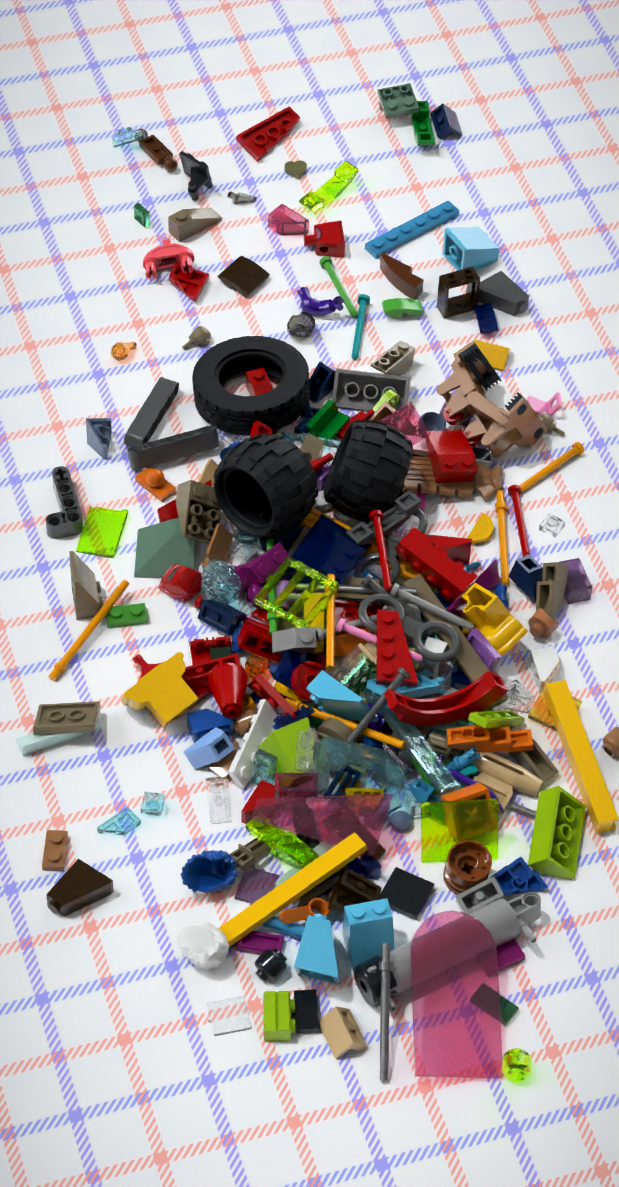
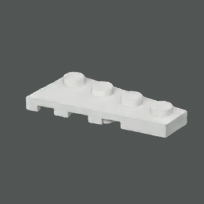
[228,699,285,788]

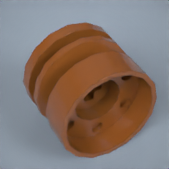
[443,840,492,895]

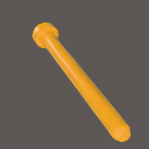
[519,442,585,492]

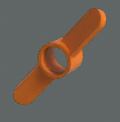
[280,898,333,924]

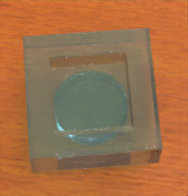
[140,791,165,816]

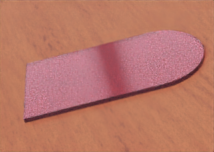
[410,910,503,1079]

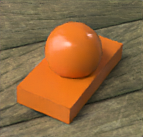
[135,467,176,502]

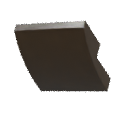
[217,255,270,298]
[327,867,382,917]

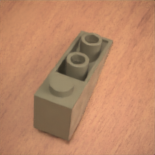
[370,340,416,374]

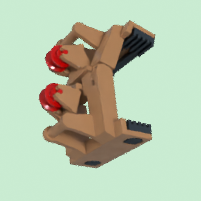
[436,340,548,458]

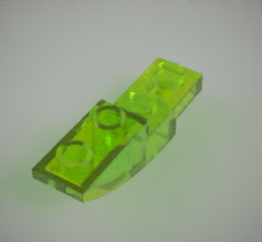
[245,813,319,869]

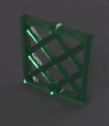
[340,656,376,696]

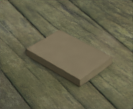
[33,701,101,735]

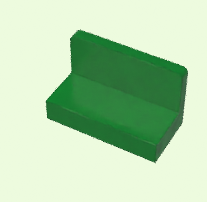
[306,399,350,445]

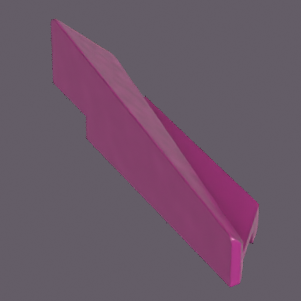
[446,559,500,619]

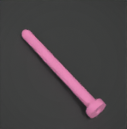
[336,618,423,662]

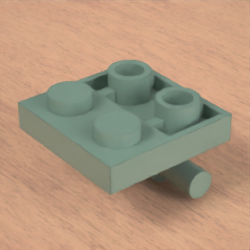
[377,83,419,119]

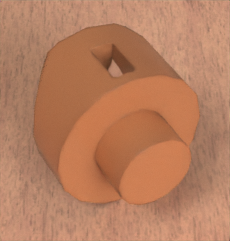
[528,608,559,638]

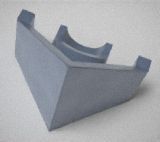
[86,418,112,460]

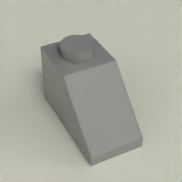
[272,627,316,653]

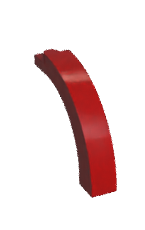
[384,670,509,726]

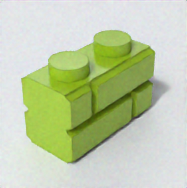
[263,991,295,1042]

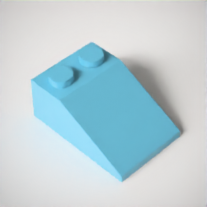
[306,670,379,722]

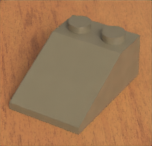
[69,551,103,620]

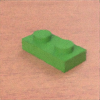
[106,603,148,628]

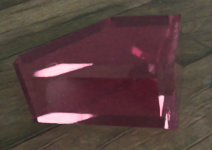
[268,204,309,236]
[275,773,318,804]

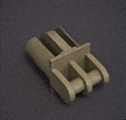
[423,732,464,762]
[230,838,271,871]

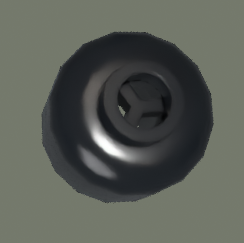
[255,948,287,981]

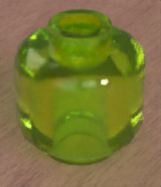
[502,1048,532,1083]

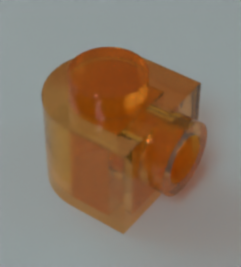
[245,653,270,680]

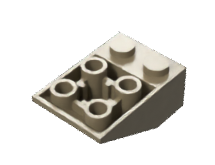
[176,480,221,545]

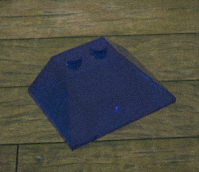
[279,514,372,593]

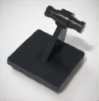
[179,151,213,201]

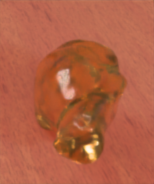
[110,342,137,361]

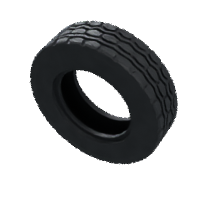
[192,336,310,436]

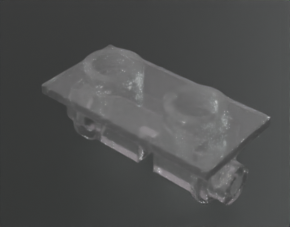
[295,728,318,774]

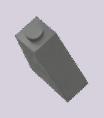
[478,271,529,316]

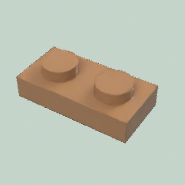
[42,830,68,872]

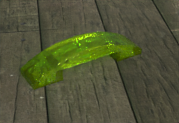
[299,161,359,211]

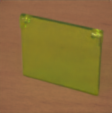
[420,799,499,863]

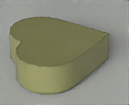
[284,160,307,179]

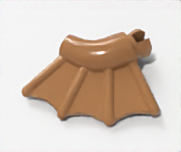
[473,462,504,500]

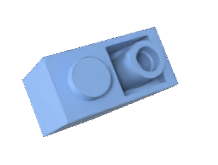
[183,727,235,769]

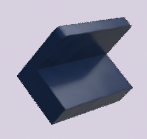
[430,103,463,139]
[197,599,247,635]

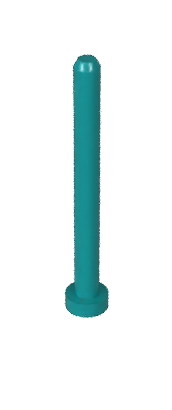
[351,294,370,360]

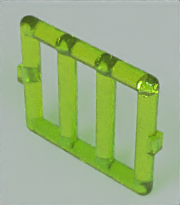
[254,557,339,627]

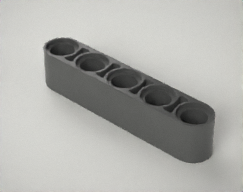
[124,377,179,447]
[127,426,220,470]

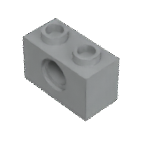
[455,876,504,916]

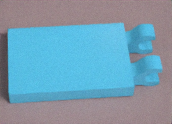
[366,670,447,698]

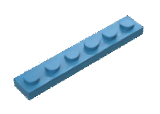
[364,200,459,259]

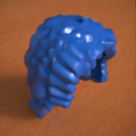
[180,850,238,893]

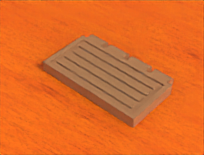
[402,456,475,497]

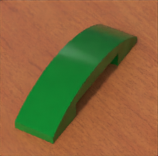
[411,101,435,145]

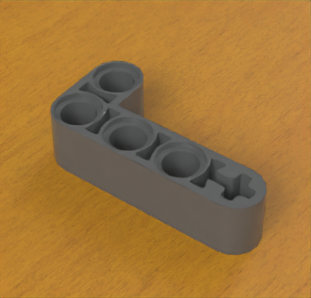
[46,466,83,539]

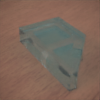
[97,806,141,835]

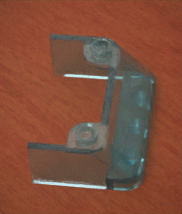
[311,737,405,815]

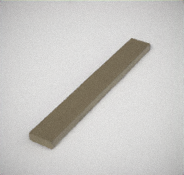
[403,574,508,709]

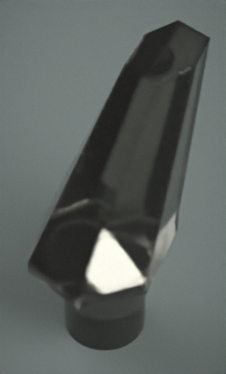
[227,191,257,204]

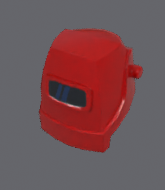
[158,564,203,602]

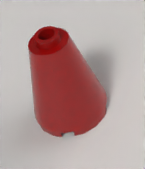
[207,662,248,719]

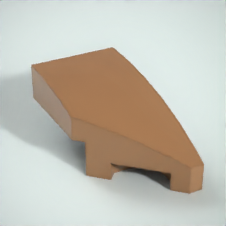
[209,740,239,781]

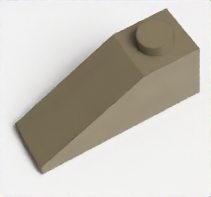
[168,207,222,242]

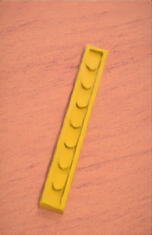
[218,832,368,947]

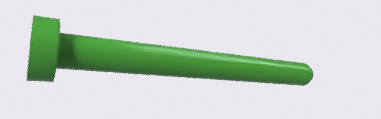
[319,256,358,318]

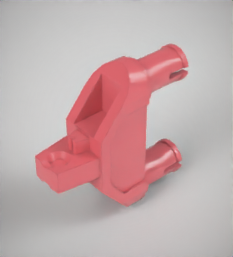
[143,239,194,280]

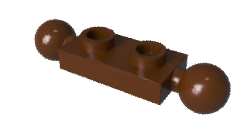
[134,128,178,172]

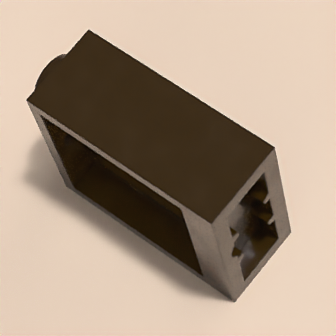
[436,266,480,319]

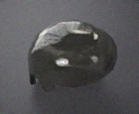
[287,311,316,341]

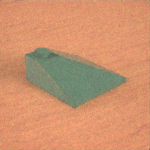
[134,518,196,578]

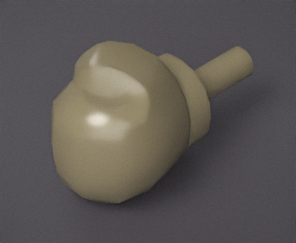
[182,326,211,350]
[538,412,565,436]

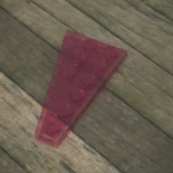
[251,794,393,857]

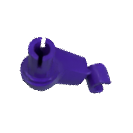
[297,287,344,316]

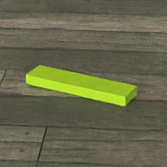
[468,710,525,728]

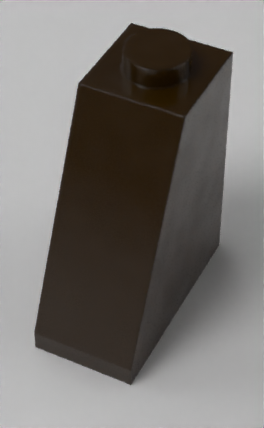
[46,858,114,917]

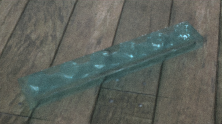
[371,695,459,794]

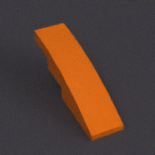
[446,725,534,752]

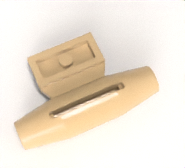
[463,750,544,814]

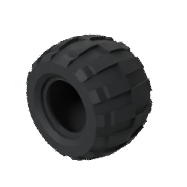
[323,420,413,522]
[213,433,318,539]

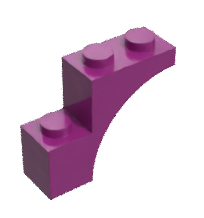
[220,543,292,595]

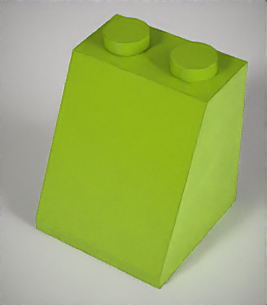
[258,717,314,790]

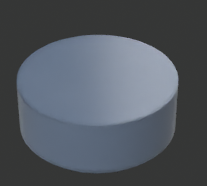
[390,811,412,832]

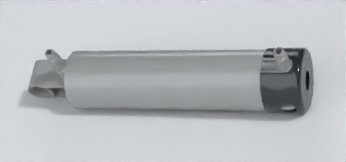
[354,892,541,1011]

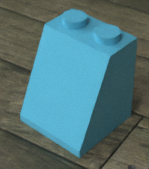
[442,226,499,271]
[342,898,395,971]
[294,913,341,985]

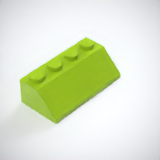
[528,785,586,880]

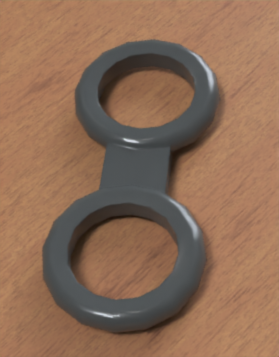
[354,508,428,587]
[358,594,461,662]

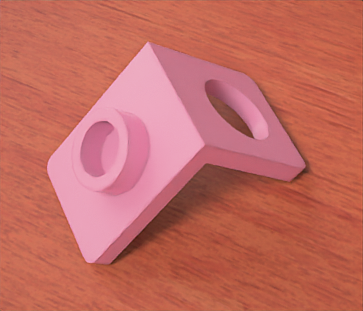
[527,392,562,416]

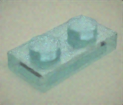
[251,748,278,786]

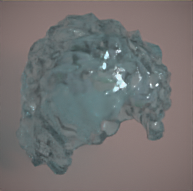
[201,558,241,604]

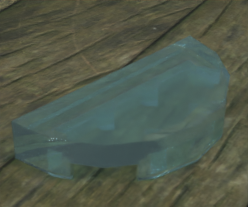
[112,127,146,148]

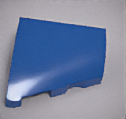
[490,856,548,895]

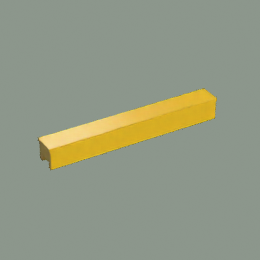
[543,680,619,835]

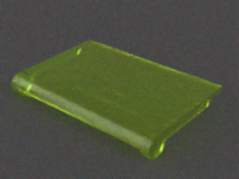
[76,507,129,558]

